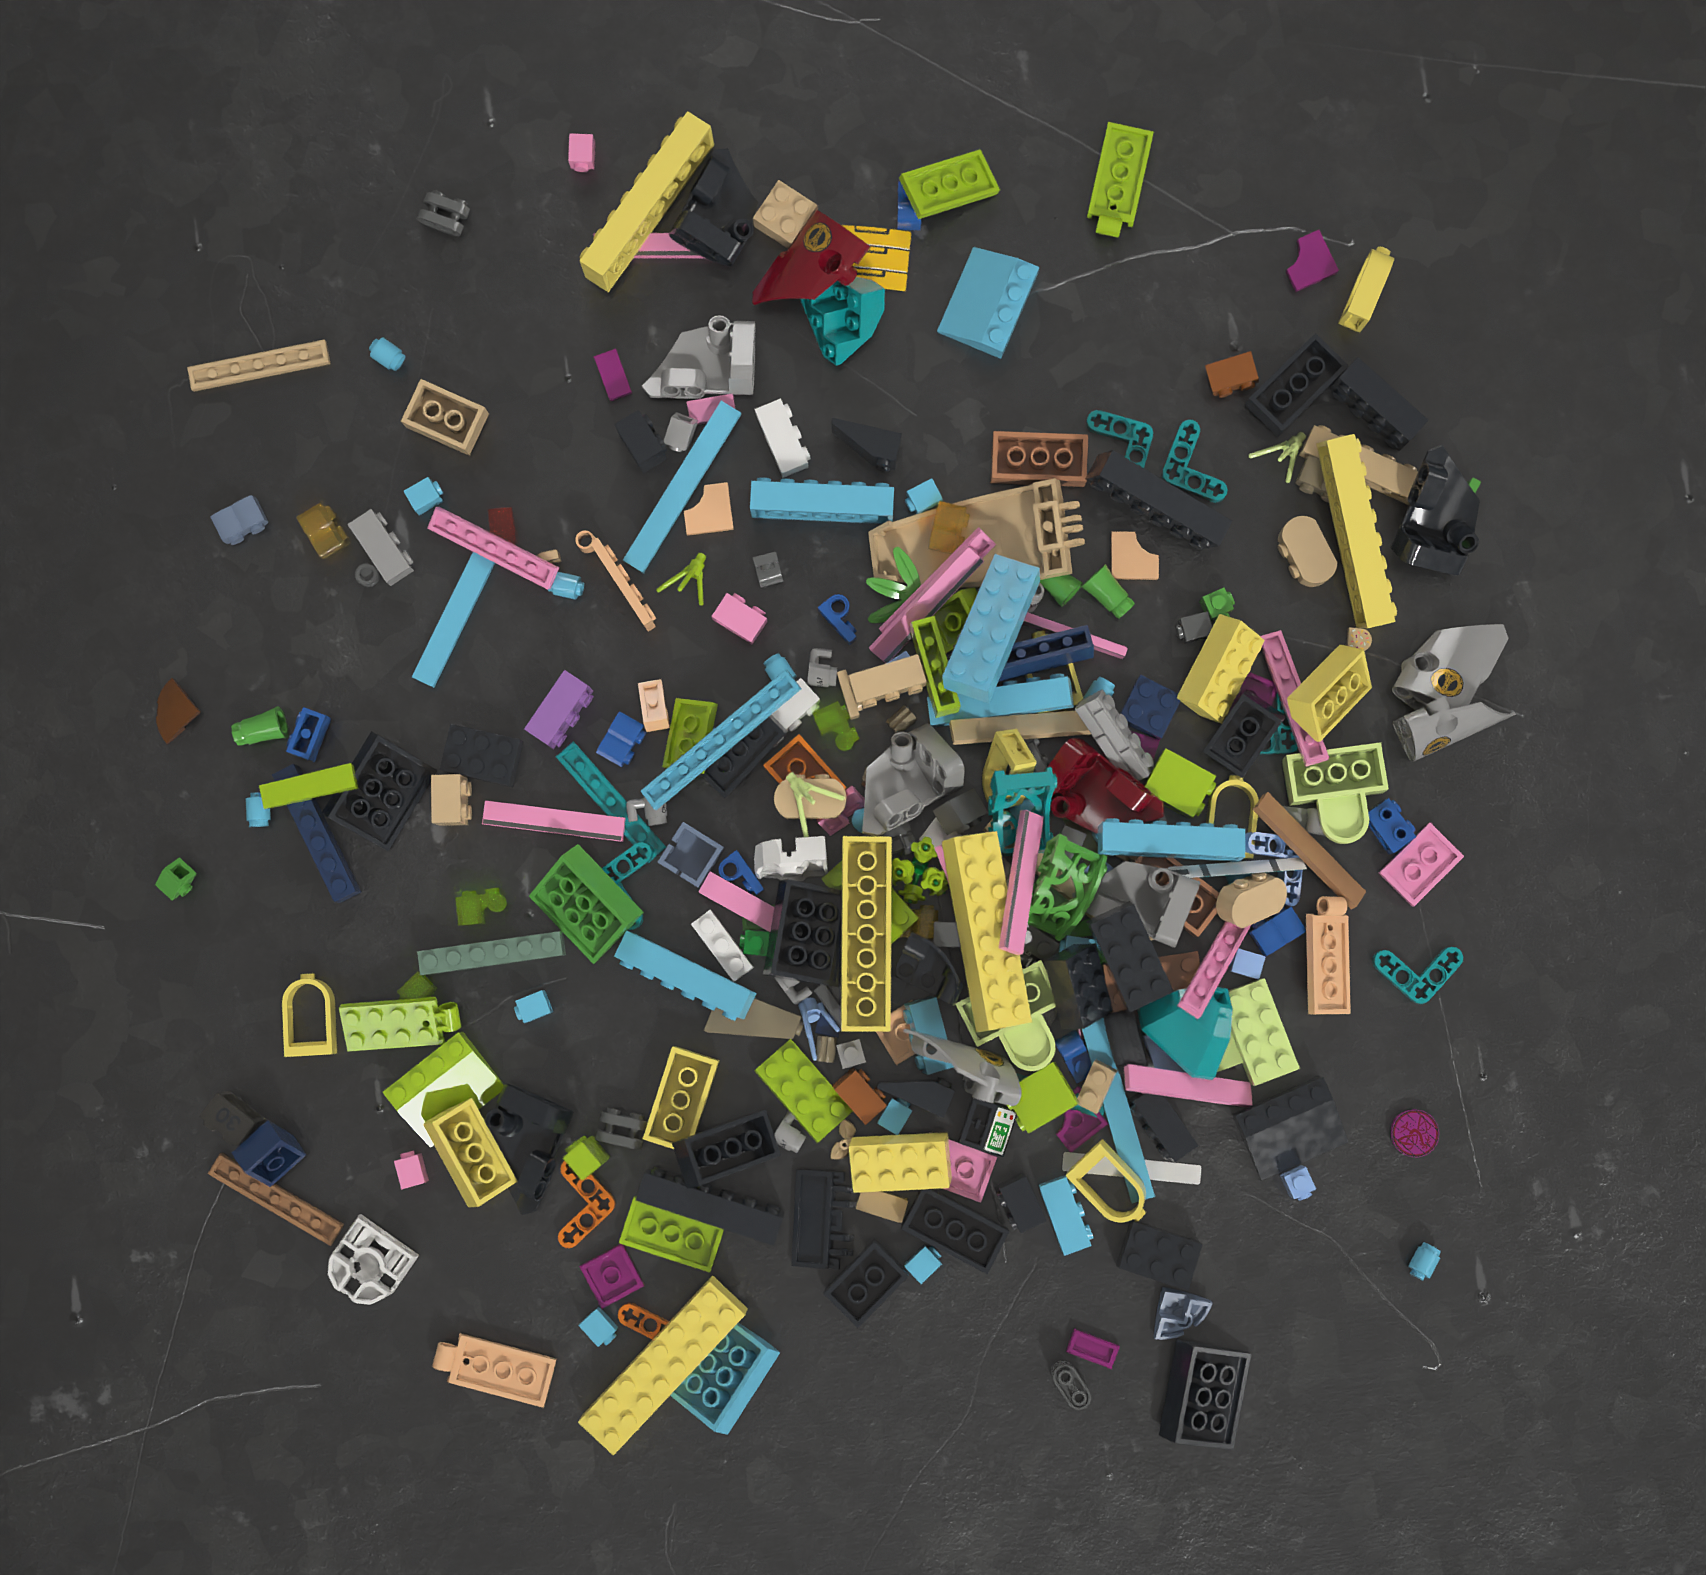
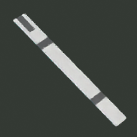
[1168,857,1307,878]

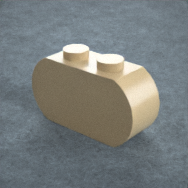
[1278,516,1337,587]
[774,774,847,819]
[1216,872,1287,928]

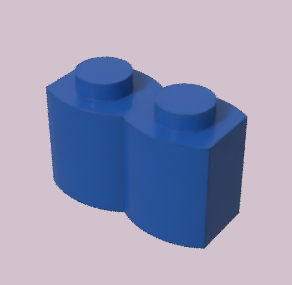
[596,711,646,767]
[1249,906,1306,956]

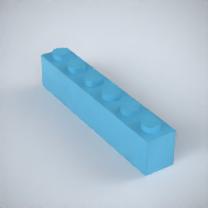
[927,674,1074,727]
[1098,818,1245,861]
[614,931,757,1021]

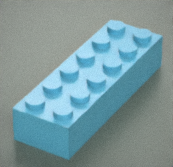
[750,478,894,524]
[942,554,1040,703]

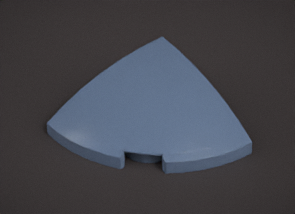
[1154,1287,1212,1340]

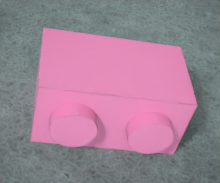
[712,593,768,645]

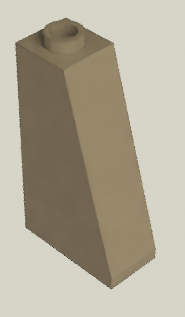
[704,998,804,1039]

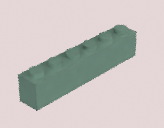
[417,931,566,975]

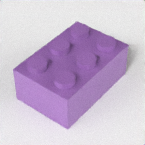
[524,670,593,749]

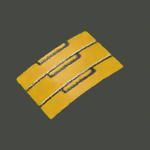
[841,225,911,291]

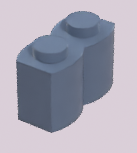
[211,495,269,545]

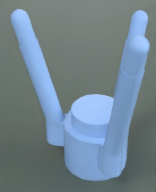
[798,998,840,1061]

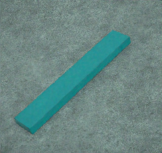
[555,741,667,863]

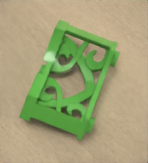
[1028,834,1107,941]

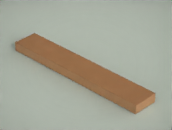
[1252,792,1366,909]
[208,1153,345,1246]

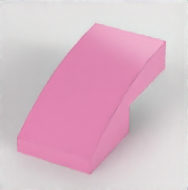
[817,786,865,836]

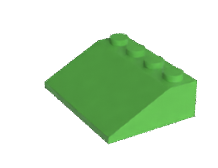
[529,844,644,964]

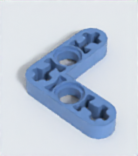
[1245,832,1303,906]

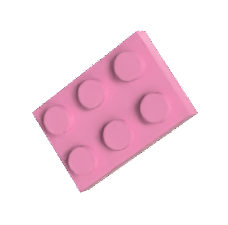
[1379,823,1464,907]
[929,1132,997,1203]

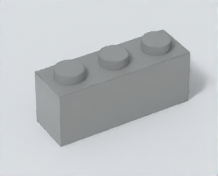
[348,509,414,586]

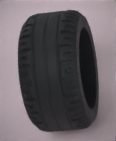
[1104,1010,1148,1076]

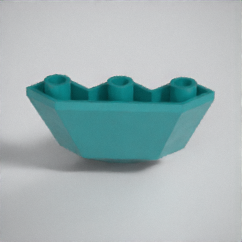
[800,277,885,366]
[1137,987,1233,1080]

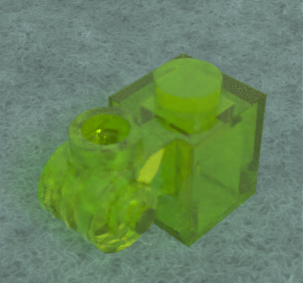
[812,701,859,751]
[455,888,507,926]
[397,971,440,1023]

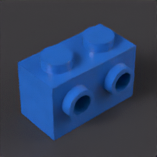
[286,707,331,762]
[1368,798,1417,854]

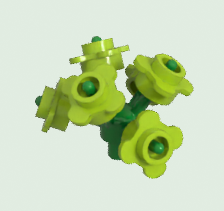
[891,837,949,904]

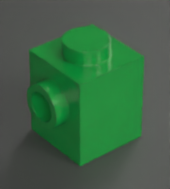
[739,930,770,956]

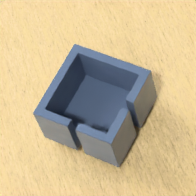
[658,822,725,888]

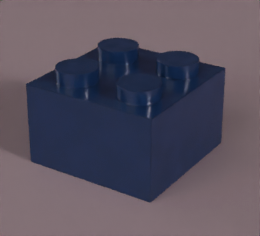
[1119,675,1180,740]
[232,1121,306,1187]

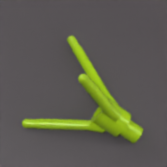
[656,553,706,606]

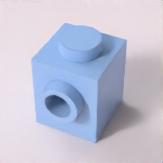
[1280,1165,1316,1201]

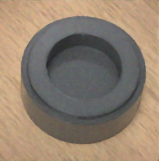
[355,562,380,587]

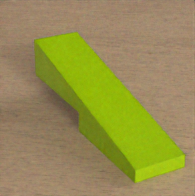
[259,763,358,809]

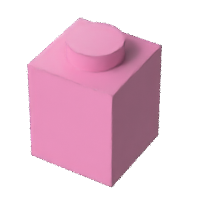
[568,134,595,172]
[394,1150,429,1189]

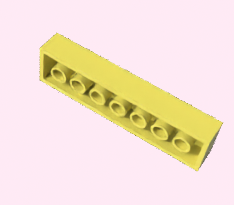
[580,111,714,292]
[1316,434,1397,628]
[942,831,1032,1032]
[841,836,892,1032]
[578,1275,748,1455]

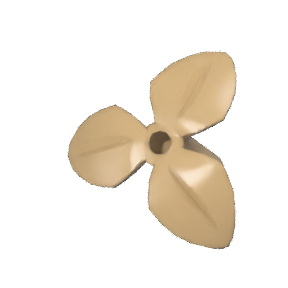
[830,1119,856,1160]

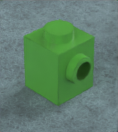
[1199,588,1235,621]
[155,857,197,901]

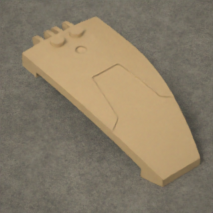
[868,478,1085,588]

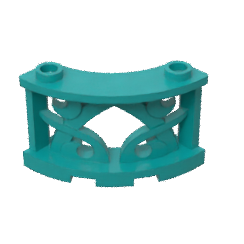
[988,767,1057,857]

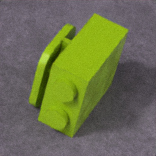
[1144,748,1217,819]
[1007,1062,1080,1133]

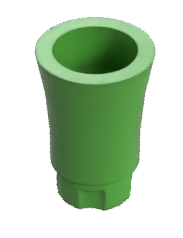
[1081,564,1135,619]
[1040,574,1083,607]
[231,706,289,746]

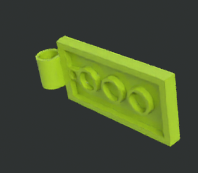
[1087,122,1154,238]
[339,997,461,1051]

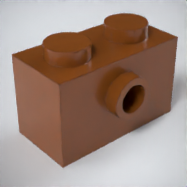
[1205,351,1259,398]
[832,1067,887,1125]

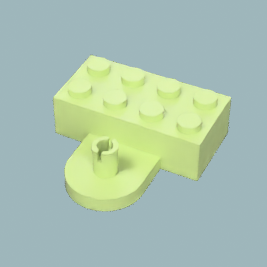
[1282,743,1389,844]
[956,960,1056,1071]
[1217,978,1300,1086]

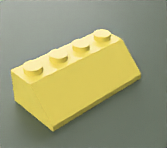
[1287,645,1372,742]
[423,1098,518,1207]

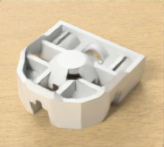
[754,836,828,882]
[328,1214,419,1304]

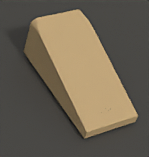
[856,1191,908,1223]

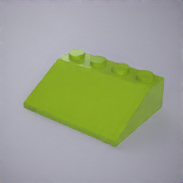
[383,1032,504,1147]

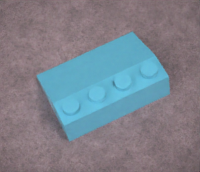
[937,247,1039,359]
[670,1323,780,1435]

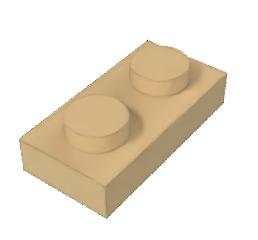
[837,670,863,720]
[1077,1059,1117,1114]

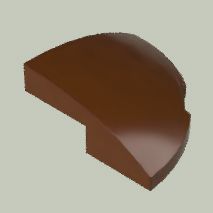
[156,678,201,744]

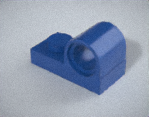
[897,182,921,230]
[818,594,857,646]
[719,850,765,895]
[1054,1030,1092,1084]

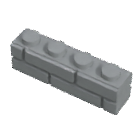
[1075,689,1154,780]

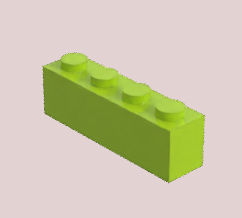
[910,616,961,718]
[563,1135,611,1180]

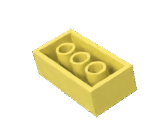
[1177,614,1265,724]
[643,1046,720,1149]
[849,1132,952,1193]

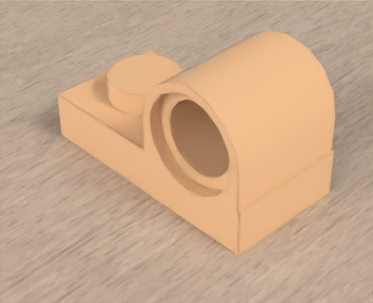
[638,679,670,732]

